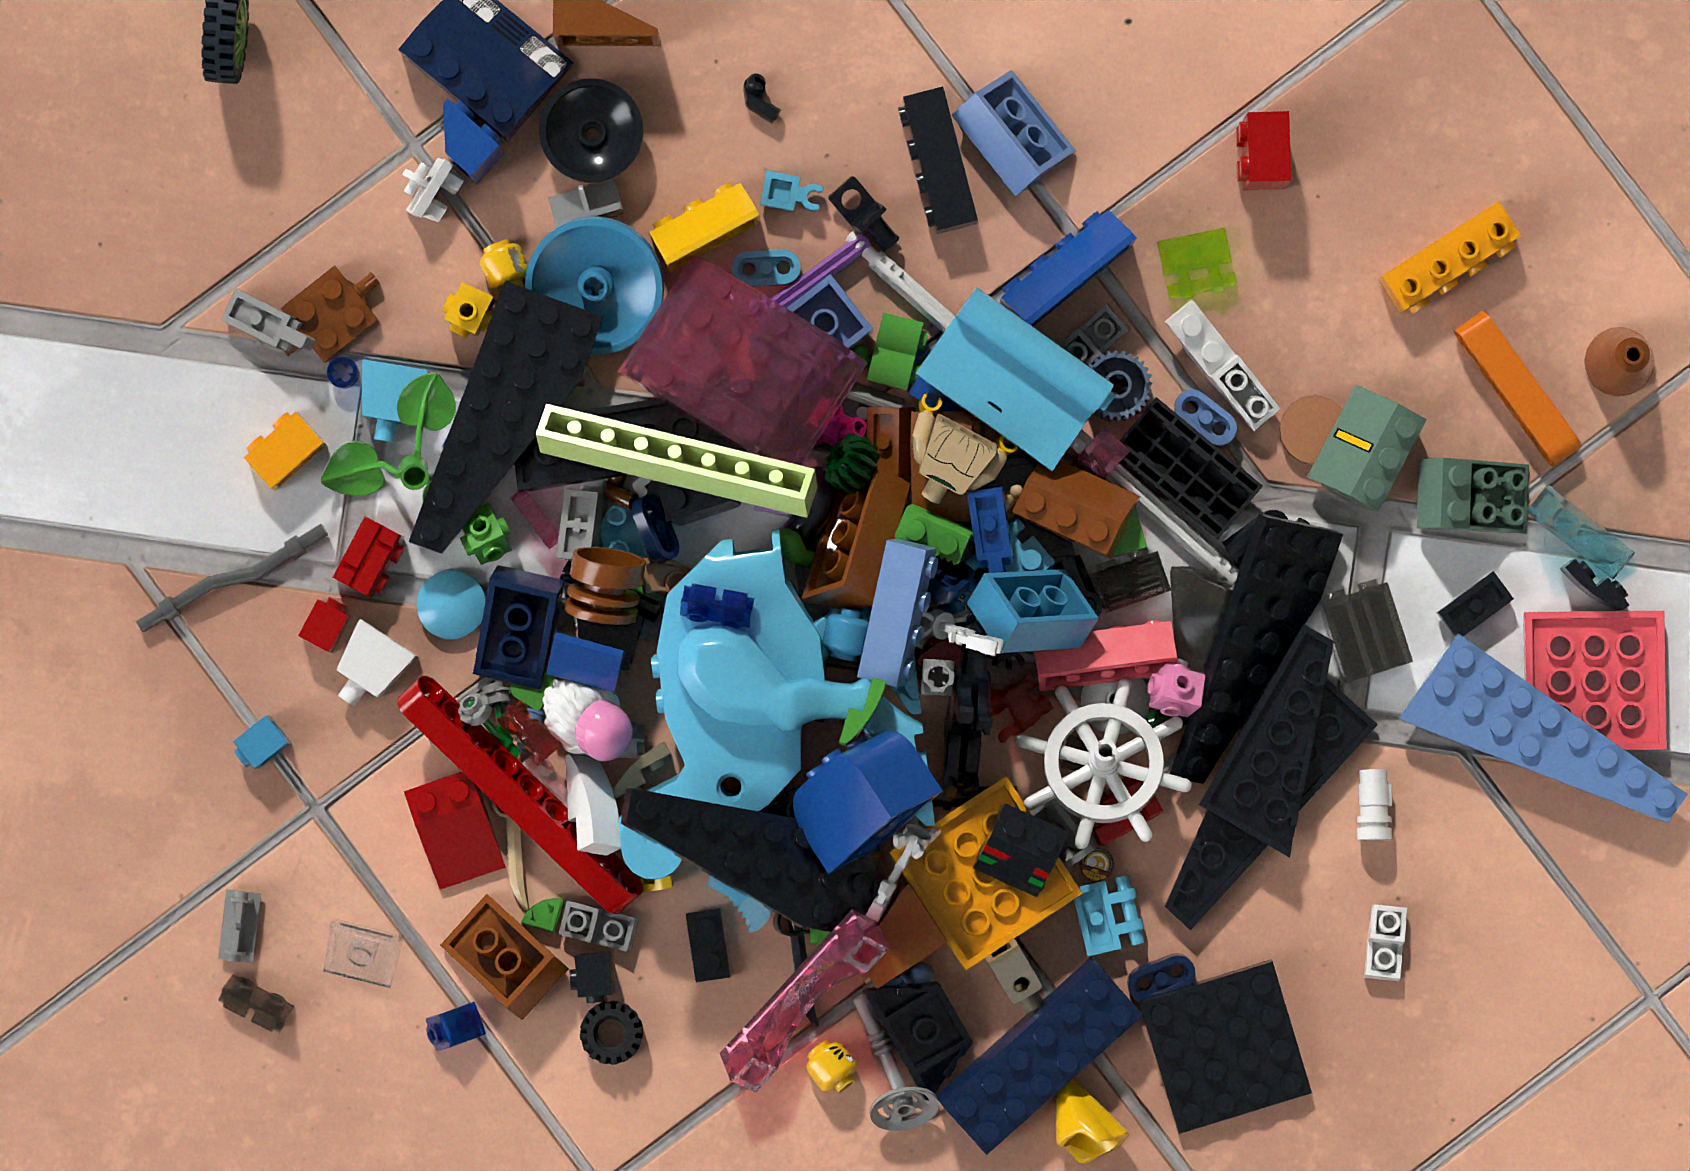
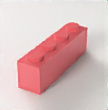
[1034,620,1177,692]

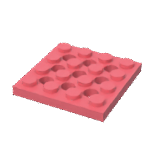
[1523,611,1667,750]

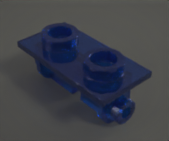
[680,583,755,629]

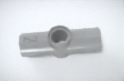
[921,659,955,696]

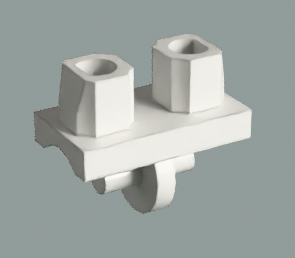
[402,158,464,222]

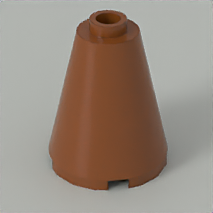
[1584,327,1654,397]

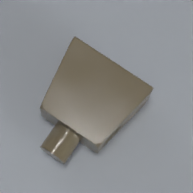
[985,939,1043,1012]

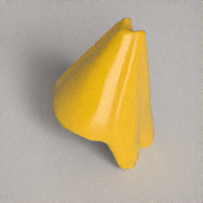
[1056,1079,1130,1164]

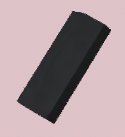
[1111,397,1263,540]

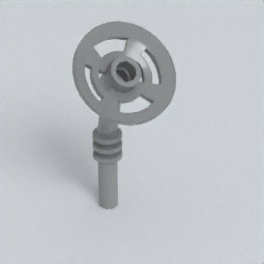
[853,994,939,1131]

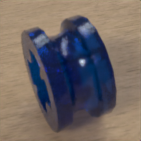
[327,357,359,389]

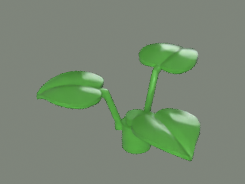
[321,373,456,501]

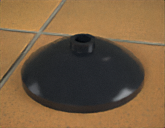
[539,78,643,183]

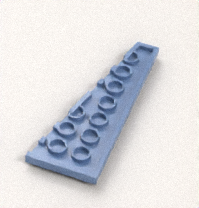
[1399,634,1688,823]

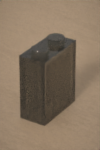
[1318,578,1413,683]

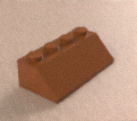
[801,464,911,610]

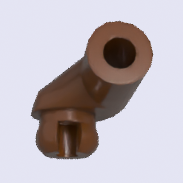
[603,475,639,510]

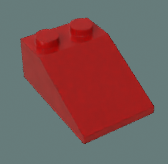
[403,772,506,890]

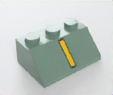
[1307,385,1427,512]

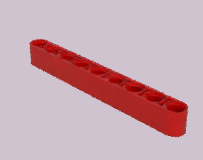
[397,676,643,914]

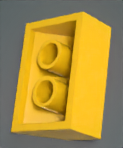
[649,182,761,272]

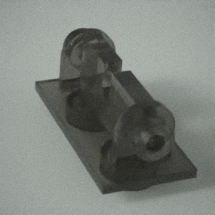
[218,974,294,1033]

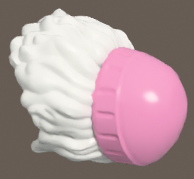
[542,678,632,761]

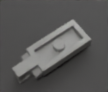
[221,289,316,352]

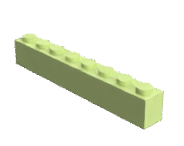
[536,404,817,518]

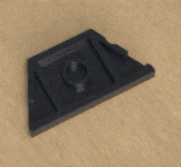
[862,981,973,1101]

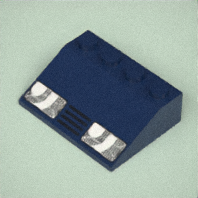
[398,0,574,142]

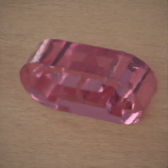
[510,491,559,549]

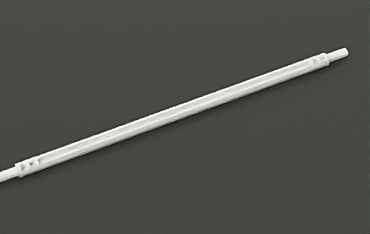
[844,230,1239,588]

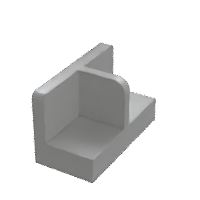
[548,179,624,227]

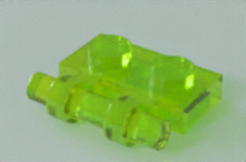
[1157,228,1237,300]

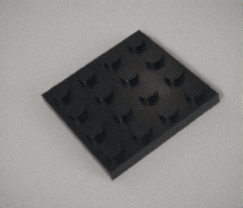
[1138,959,1312,1134]

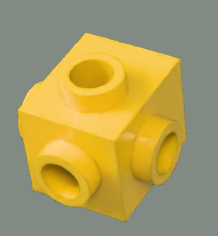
[442,282,496,339]

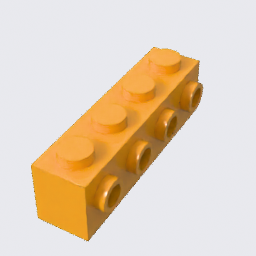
[1379,201,1522,314]

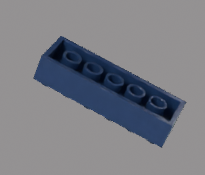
[936,957,1143,1155]

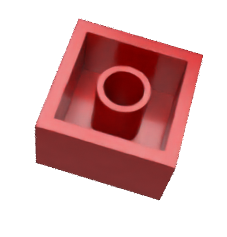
[1236,111,1291,190]

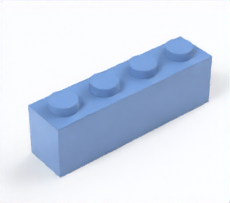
[857,538,938,687]

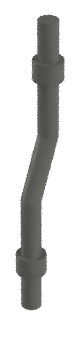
[136,524,328,632]

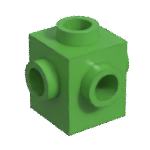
[460,502,512,565]

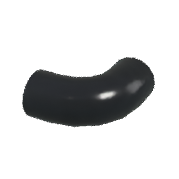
[779,466,836,549]

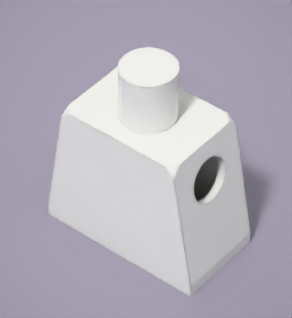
[337,619,418,707]

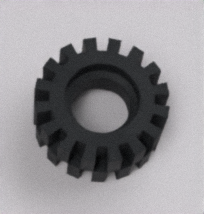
[579,1001,643,1065]

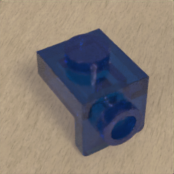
[426,1001,486,1051]

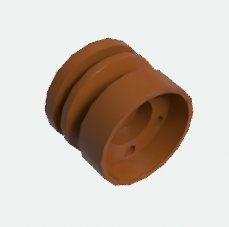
[565,547,646,625]

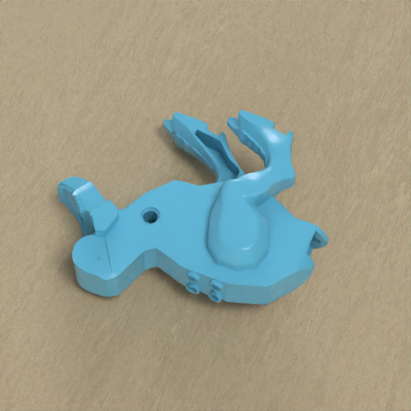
[618,529,935,933]

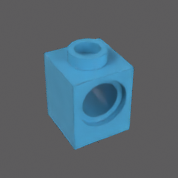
[233,715,291,769]

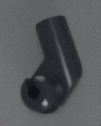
[743,73,781,124]

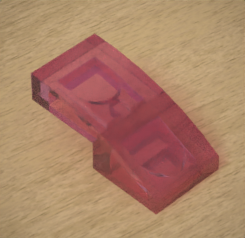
[1070,427,1130,480]

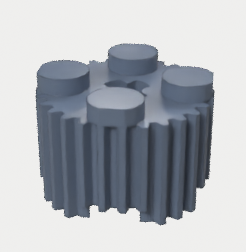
[1088,350,1152,422]

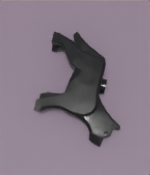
[942,622,993,798]

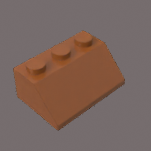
[1012,460,1140,560]

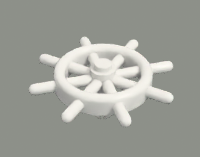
[1016,678,1192,849]

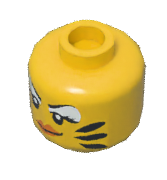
[806,1040,858,1093]

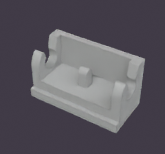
[556,489,608,561]

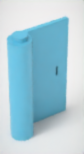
[915,287,1115,471]

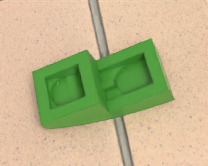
[839,677,887,746]

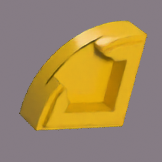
[639,874,673,891]

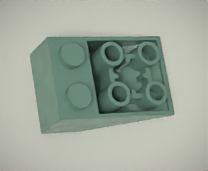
[1417,458,1529,534]

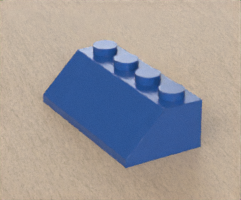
[1000,210,1137,327]

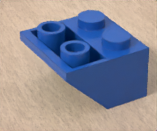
[443,99,504,185]

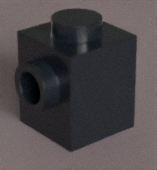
[569,951,614,1003]

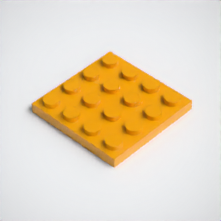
[889,776,1083,970]

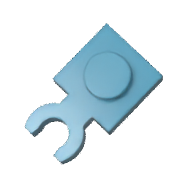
[760,170,823,212]

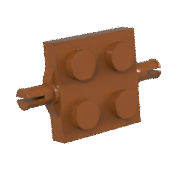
[281,265,380,363]

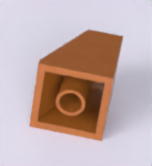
[855,882,948,989]

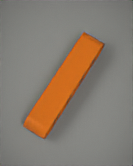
[1454,310,1582,468]

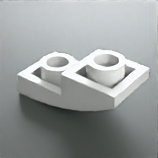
[1364,904,1407,981]

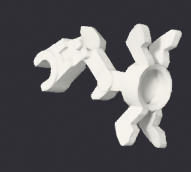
[922,609,1004,656]
[866,816,941,924]

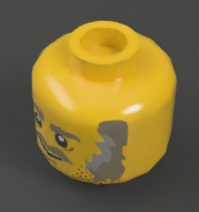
[479,239,528,289]

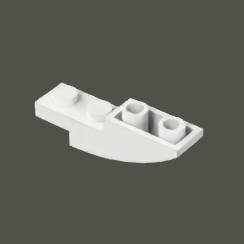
[1164,300,1280,431]

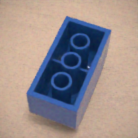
[793,730,942,874]

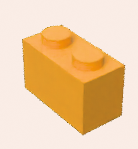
[243,411,327,491]

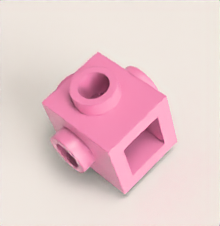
[1147,663,1205,718]

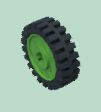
[201,0,249,84]

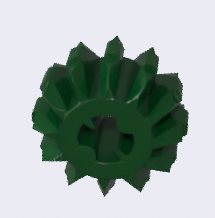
[823,433,880,494]

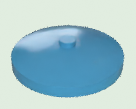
[525,216,664,355]

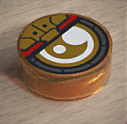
[1079,847,1115,881]

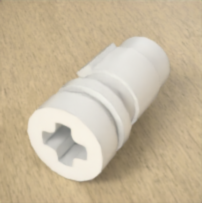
[1357,769,1392,841]

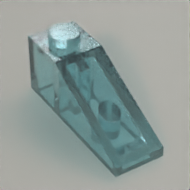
[1527,484,1635,580]

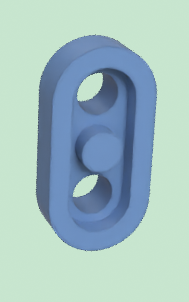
[1174,389,1237,446]

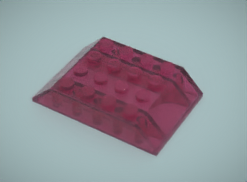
[618,256,867,466]

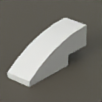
[566,753,621,856]

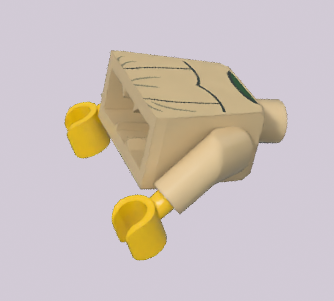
[912,393,1018,504]

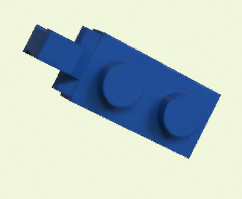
[967,486,1013,573]

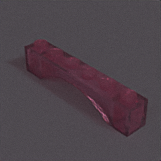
[719,909,890,1093]

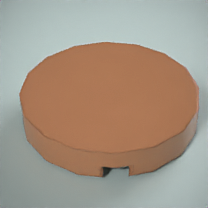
[1279,395,1342,464]

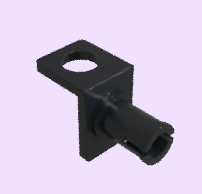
[828,176,900,252]

